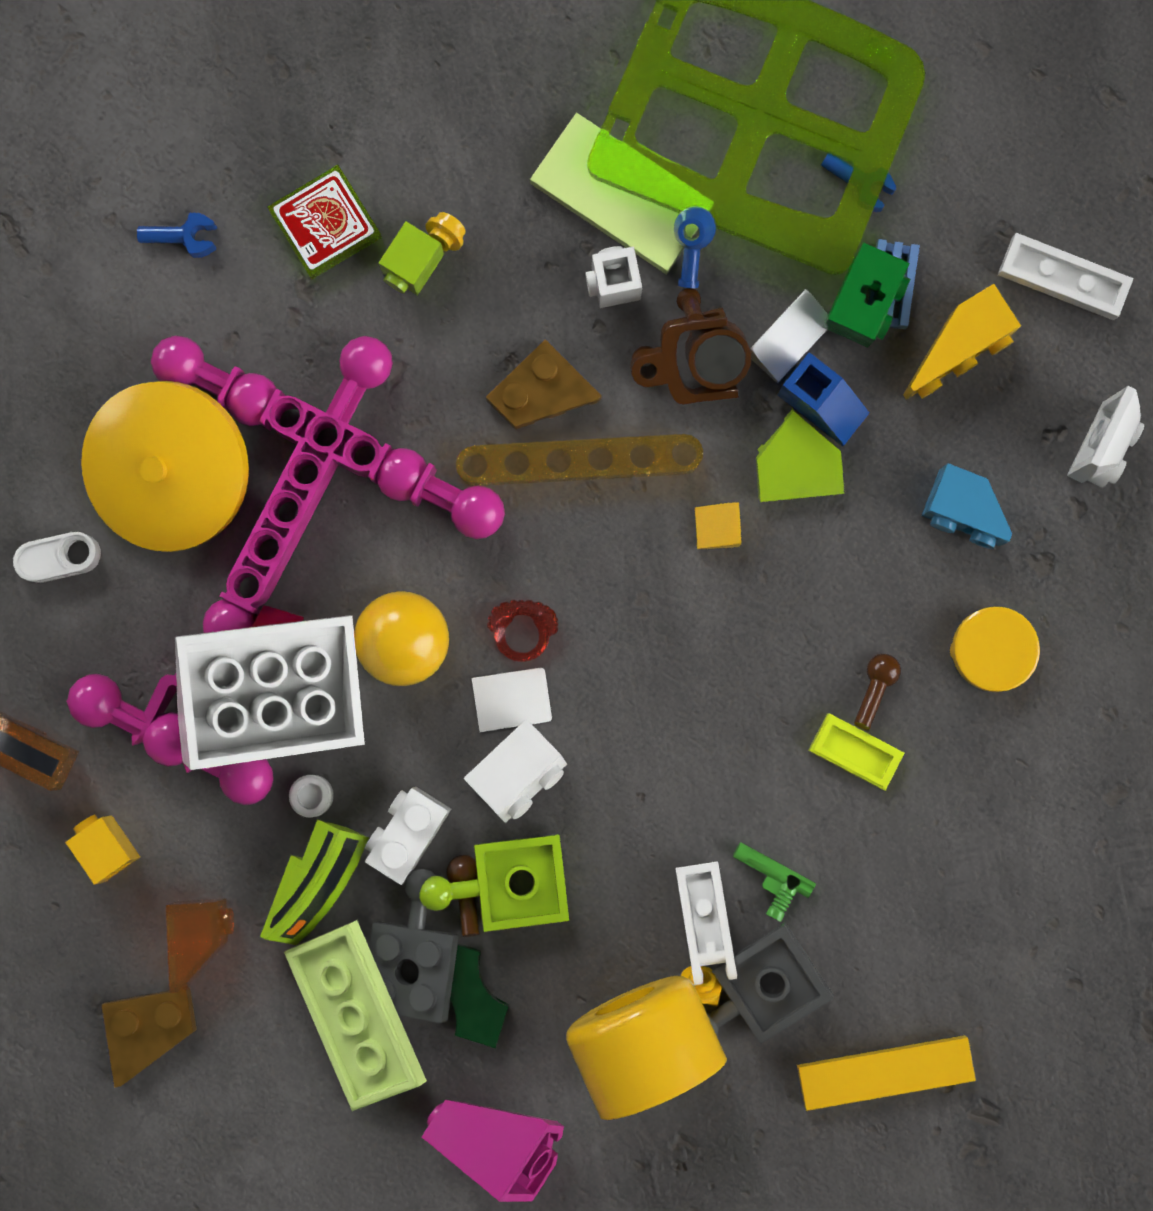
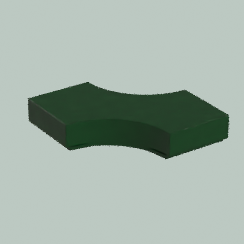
[450,944,509,1048]

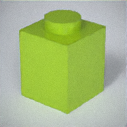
[379,221,444,296]

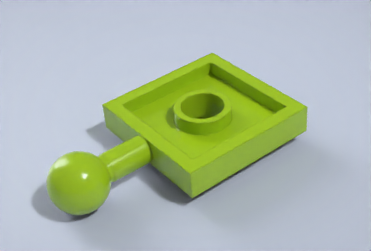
[419,834,569,932]

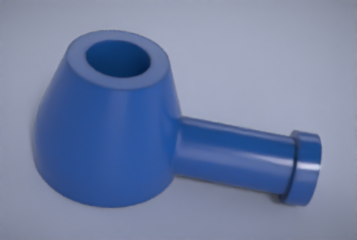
[674,206,716,288]

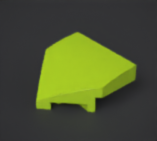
[756,409,844,502]

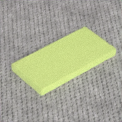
[530,112,714,275]
[284,920,427,1111]

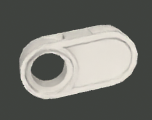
[13,532,101,583]

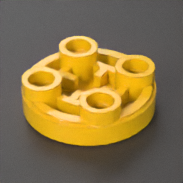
[950,607,1040,692]

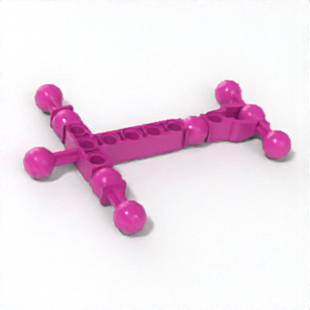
[67,336,505,805]

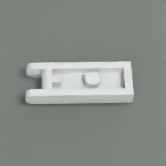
[676,862,737,985]

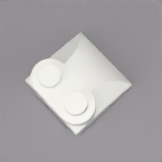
[1067,386,1144,488]

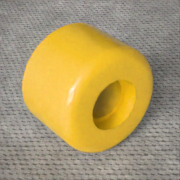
[566,976,727,1120]

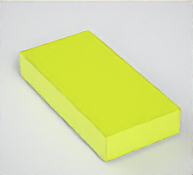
[808,713,905,791]

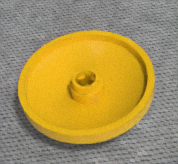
[81,381,249,552]

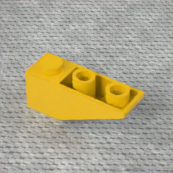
[903,284,1021,400]

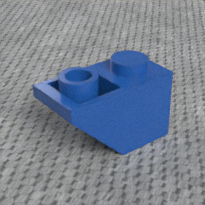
[777,352,870,446]

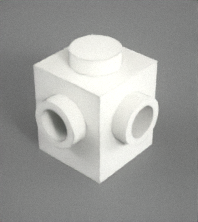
[585,246,642,308]

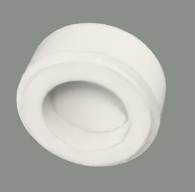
[289,775,333,818]

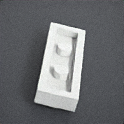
[998,233,1134,320]

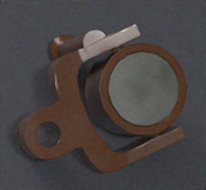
[630,288,751,405]

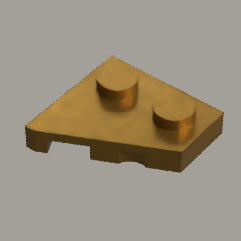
[102,987,197,1088]

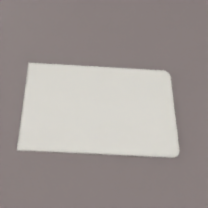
[472,668,552,732]

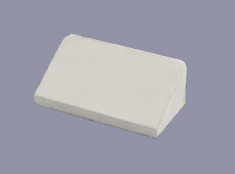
[750,289,828,383]

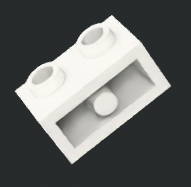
[464,719,567,823]
[364,787,452,885]

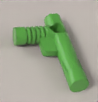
[733,842,816,922]

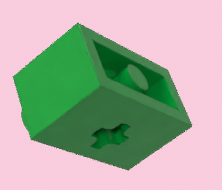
[823,242,911,348]

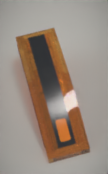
[0,711,80,791]

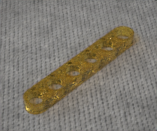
[456,434,704,486]

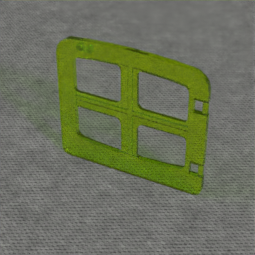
[587,0,925,275]

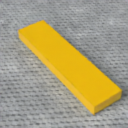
[797,1035,976,1111]

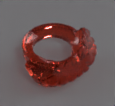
[487,600,558,662]

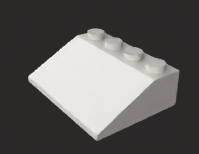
[175,615,365,770]

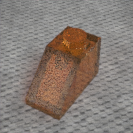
[166,898,234,993]

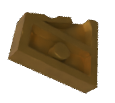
[486,339,602,429]

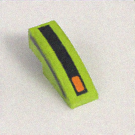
[260,819,369,945]

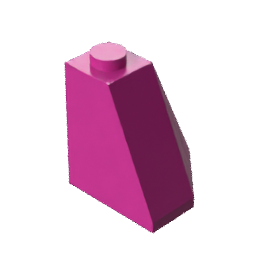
[422,1100,564,1202]

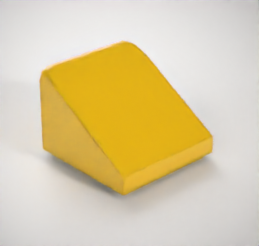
[695,502,741,549]

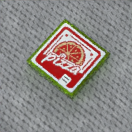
[267,165,382,280]

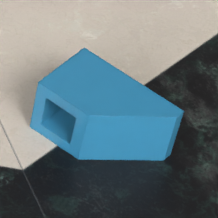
[921,463,1012,549]

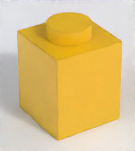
[65,814,140,885]

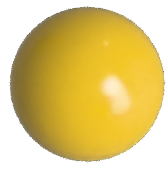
[354,591,449,686]

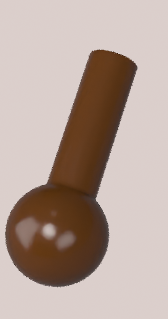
[854,654,901,730]
[446,855,480,937]

